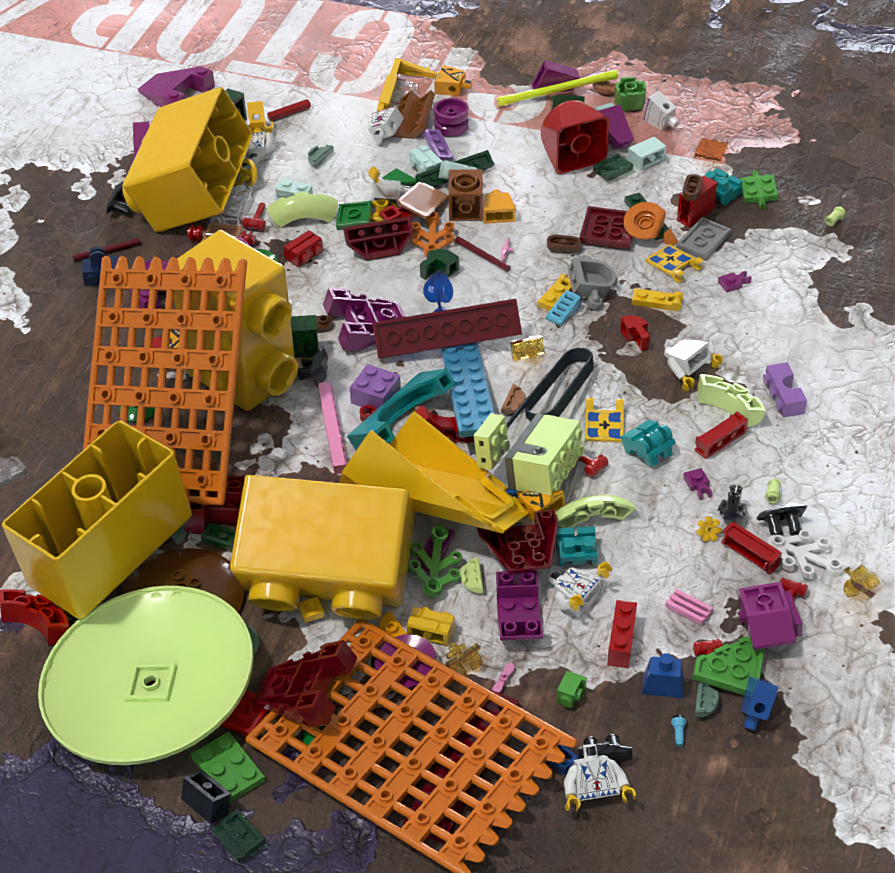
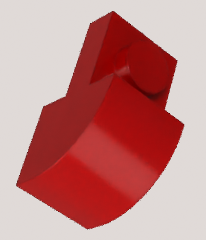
[379,205,418,221]
[620,315,650,352]

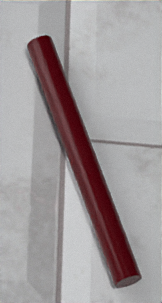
[455,236,511,272]
[72,238,140,262]

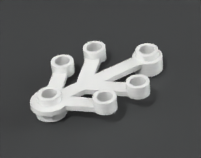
[767,529,843,578]

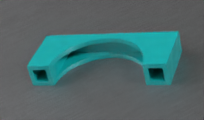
[347,368,455,451]

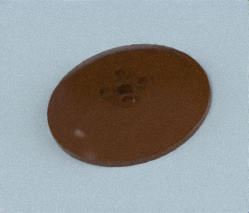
[121,548,245,614]

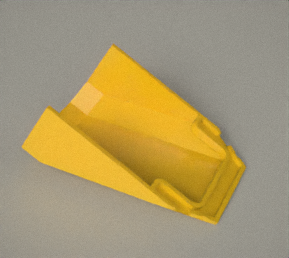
[339,411,529,534]

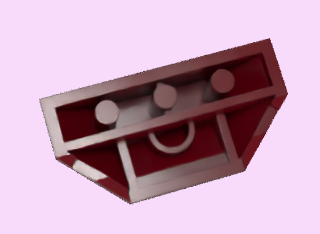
[343,217,414,260]

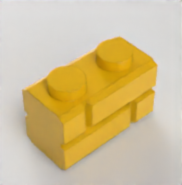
[407,606,455,646]

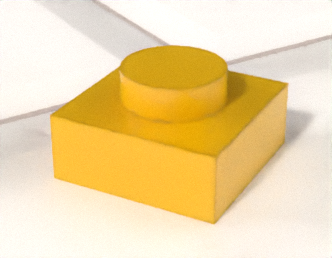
[298,597,324,623]

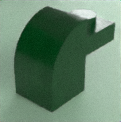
[420,249,459,280]

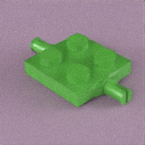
[740,170,778,210]

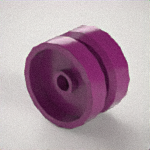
[434,98,469,137]

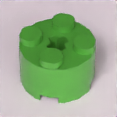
[614,77,646,112]

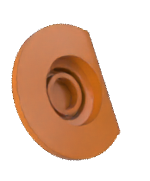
[624,202,666,240]

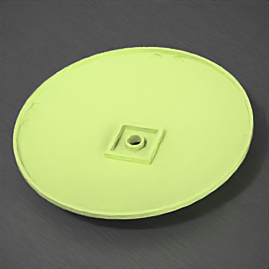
[38,586,254,765]

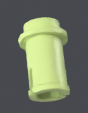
[825,207,846,226]
[765,479,781,504]

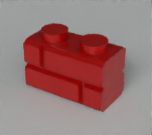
[283,230,323,267]

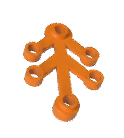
[410,212,455,258]

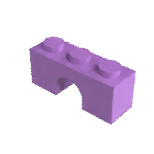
[763,362,807,417]

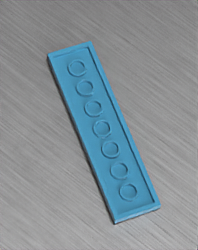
[441,344,494,438]

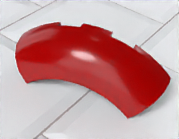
[416,405,474,444]
[0,589,69,646]

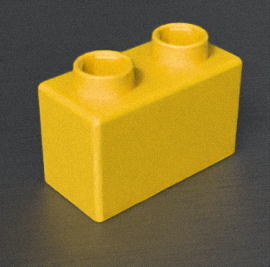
[122,87,253,232]
[174,230,298,411]
[2,421,192,619]
[230,475,415,620]

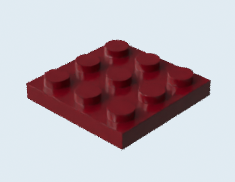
[579,206,633,249]

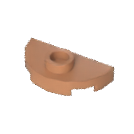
[593,81,615,95]
[501,384,526,414]

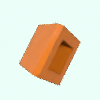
[663,229,678,246]

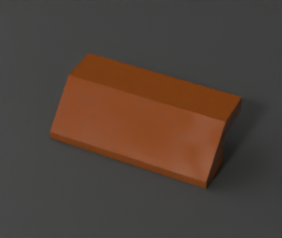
[391,90,435,139]

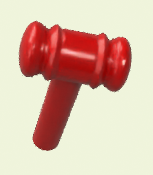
[242,202,266,231]
[578,454,609,478]
[779,577,808,600]
[693,639,723,657]

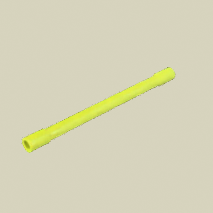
[497,69,618,107]

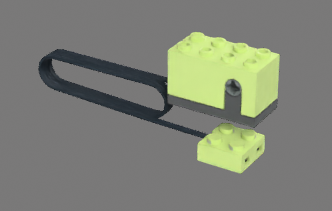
[474,348,594,495]

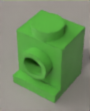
[556,671,587,709]

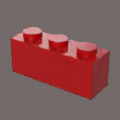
[607,600,637,668]

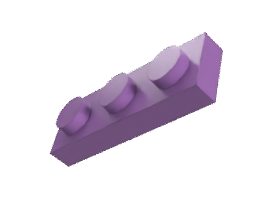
[423,129,454,162]

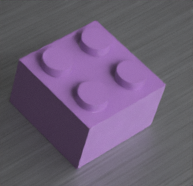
[350,364,401,410]

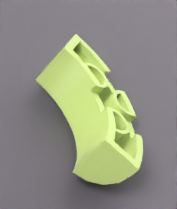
[267,192,338,228]
[698,374,766,427]
[555,494,636,528]

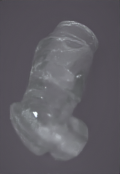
[396,79,419,94]

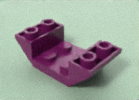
[496,570,543,640]
[736,582,796,650]

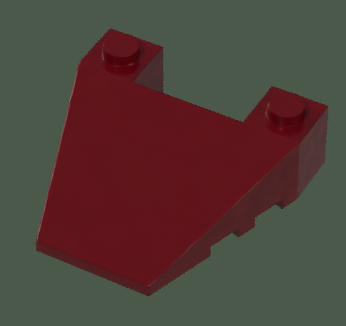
[184,475,245,534]
[253,640,357,727]

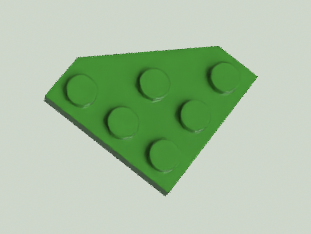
[692,636,765,695]

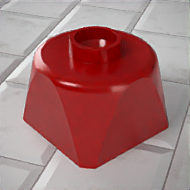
[541,100,610,174]

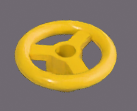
[234,158,257,191]
[371,198,398,222]

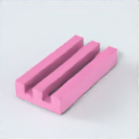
[665,589,713,626]

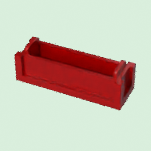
[695,411,748,459]
[721,521,782,575]

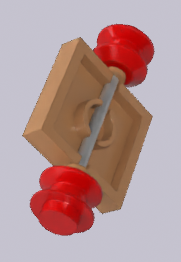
[187,222,256,246]

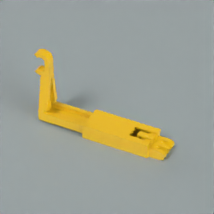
[377,58,440,112]

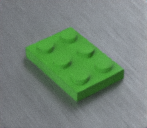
[191,732,265,803]

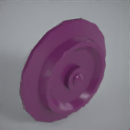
[375,634,437,689]

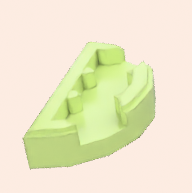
[460,557,483,593]

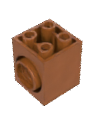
[449,169,483,221]

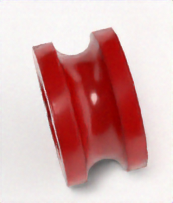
[359,405,376,422]

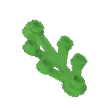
[408,525,463,597]

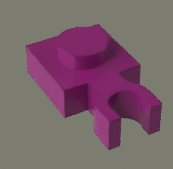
[718,271,752,293]
[683,468,712,500]

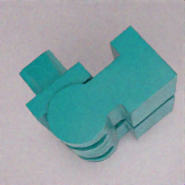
[704,168,743,205]
[620,420,676,467]
[555,526,598,566]

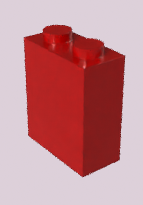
[677,175,717,228]

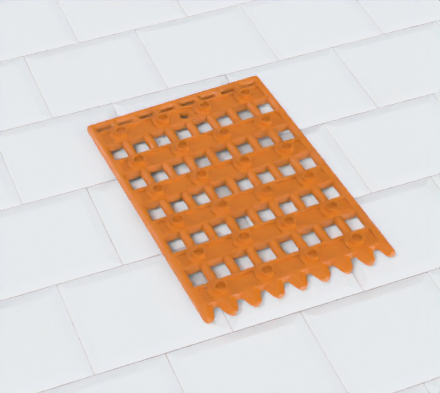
[83,256,247,506]
[245,619,577,873]

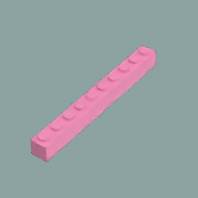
[318,382,347,474]

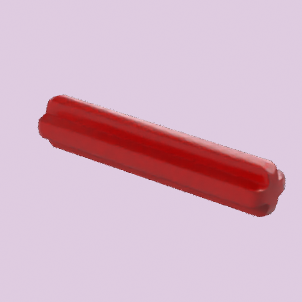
[267,99,311,121]

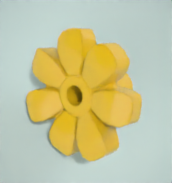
[696,516,721,542]

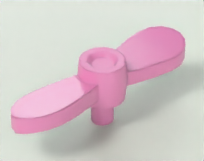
[501,238,513,261]
[492,663,515,693]

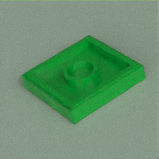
[336,200,373,230]

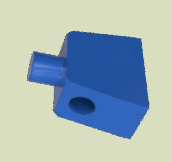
[642,653,684,699]
[741,676,779,730]

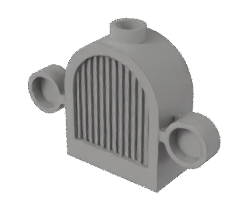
[567,255,618,310]

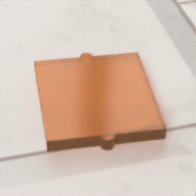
[694,138,728,161]

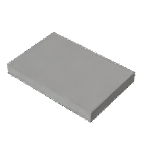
[676,217,732,261]

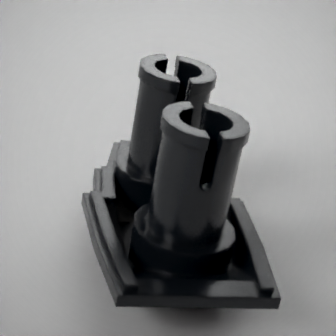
[106,181,131,216]
[297,346,328,388]
[717,485,746,521]
[756,502,807,536]
[578,734,633,765]

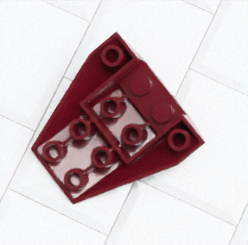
[476,509,558,574]

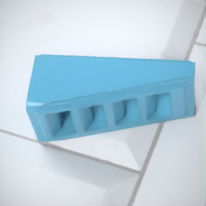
[546,290,581,326]

